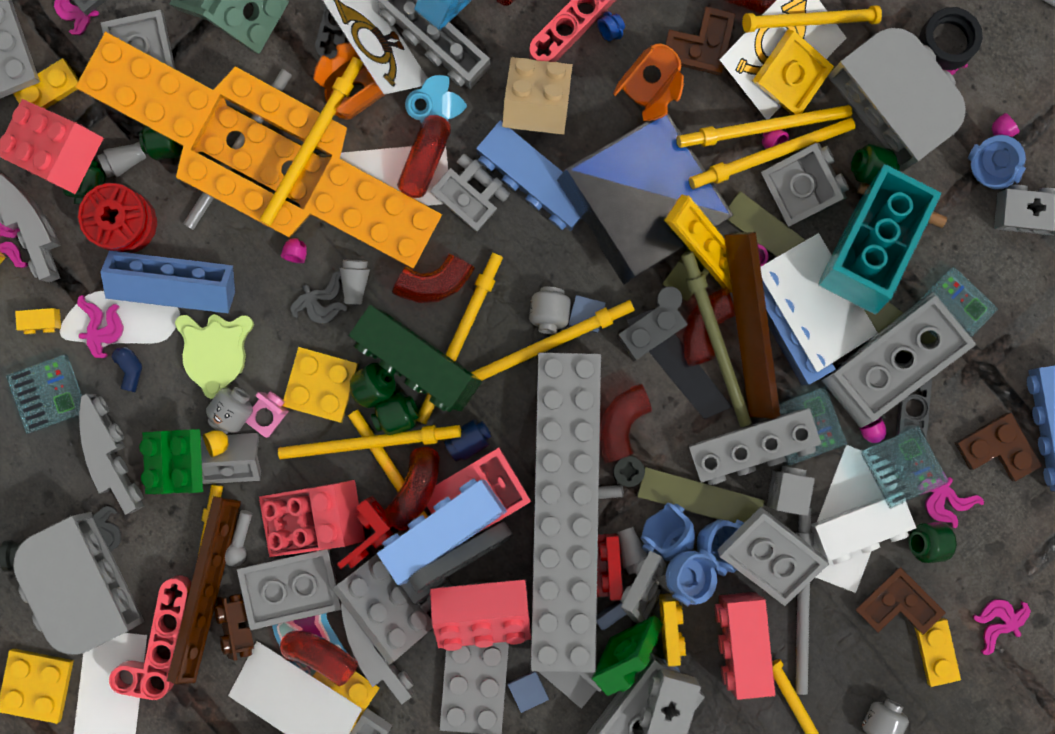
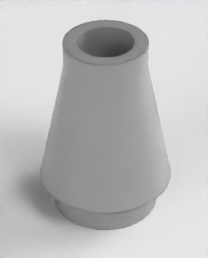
[97,142,147,178]
[339,259,370,304]
[616,527,648,576]

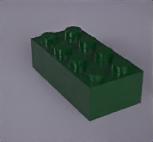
[348,305,483,412]

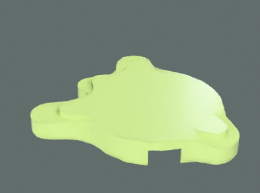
[175,314,254,399]

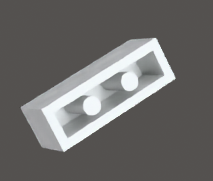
[811,493,916,564]

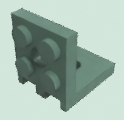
[169,0,289,54]

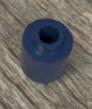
[444,419,492,462]

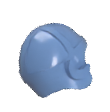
[968,135,1026,189]
[640,503,695,561]
[697,519,744,576]
[666,549,719,607]

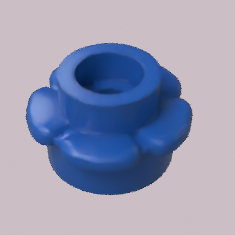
[597,11,625,42]

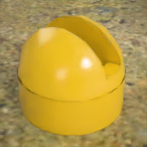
[203,430,229,457]

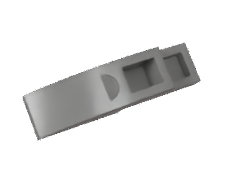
[0,172,61,282]
[79,393,144,515]
[341,602,414,705]

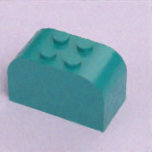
[818,164,942,315]

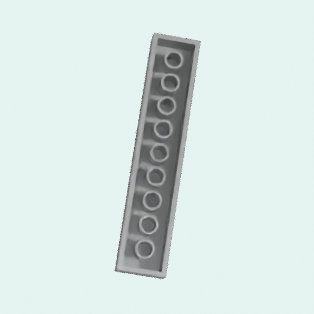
[531,353,601,673]

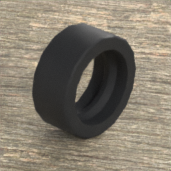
[919,7,983,70]

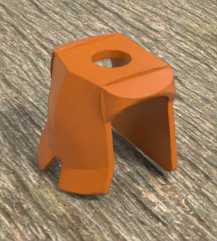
[313,43,386,120]
[613,43,684,121]

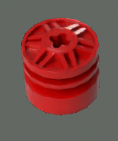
[78,183,158,253]

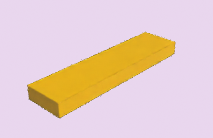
[665,194,732,293]

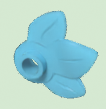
[405,75,467,137]

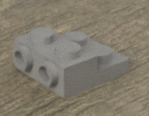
[761,143,849,227]

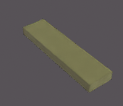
[637,467,765,523]

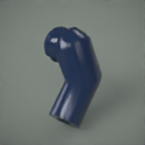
[112,347,142,392]

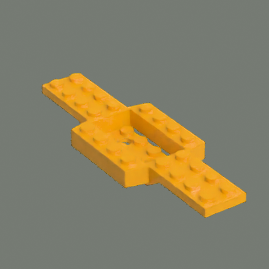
[75,32,442,269]

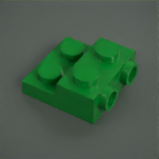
[139,429,203,494]
[591,615,663,696]

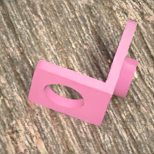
[246,391,289,438]

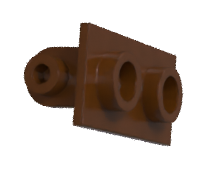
[214,594,254,661]

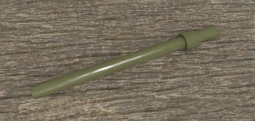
[681,251,752,427]

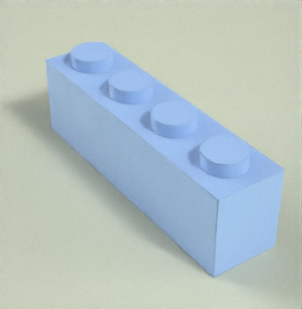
[377,478,507,585]

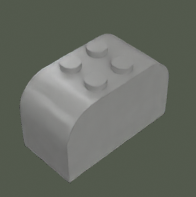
[827,28,965,172]
[14,512,145,655]

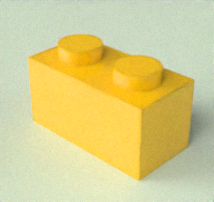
[15,308,61,335]

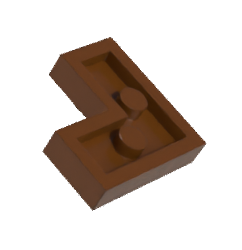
[665,7,736,76]
[955,413,1042,481]
[855,567,946,635]

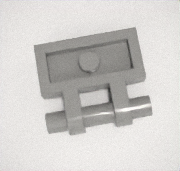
[430,153,511,233]

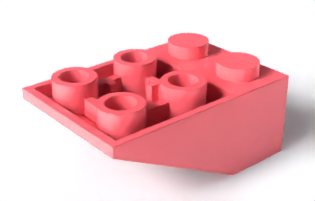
[420,447,531,534]
[259,480,366,557]

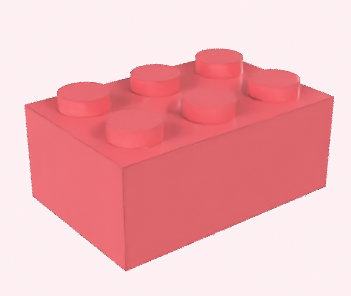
[0,99,104,194]
[430,580,531,651]
[715,592,775,700]

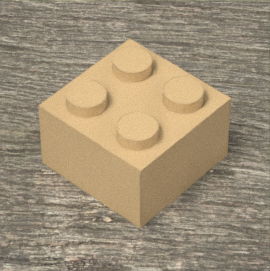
[502,57,573,135]

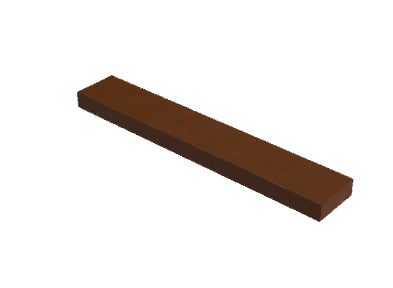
[724,232,781,419]
[167,496,241,684]

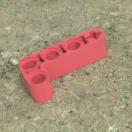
[529,0,616,62]
[109,575,191,700]

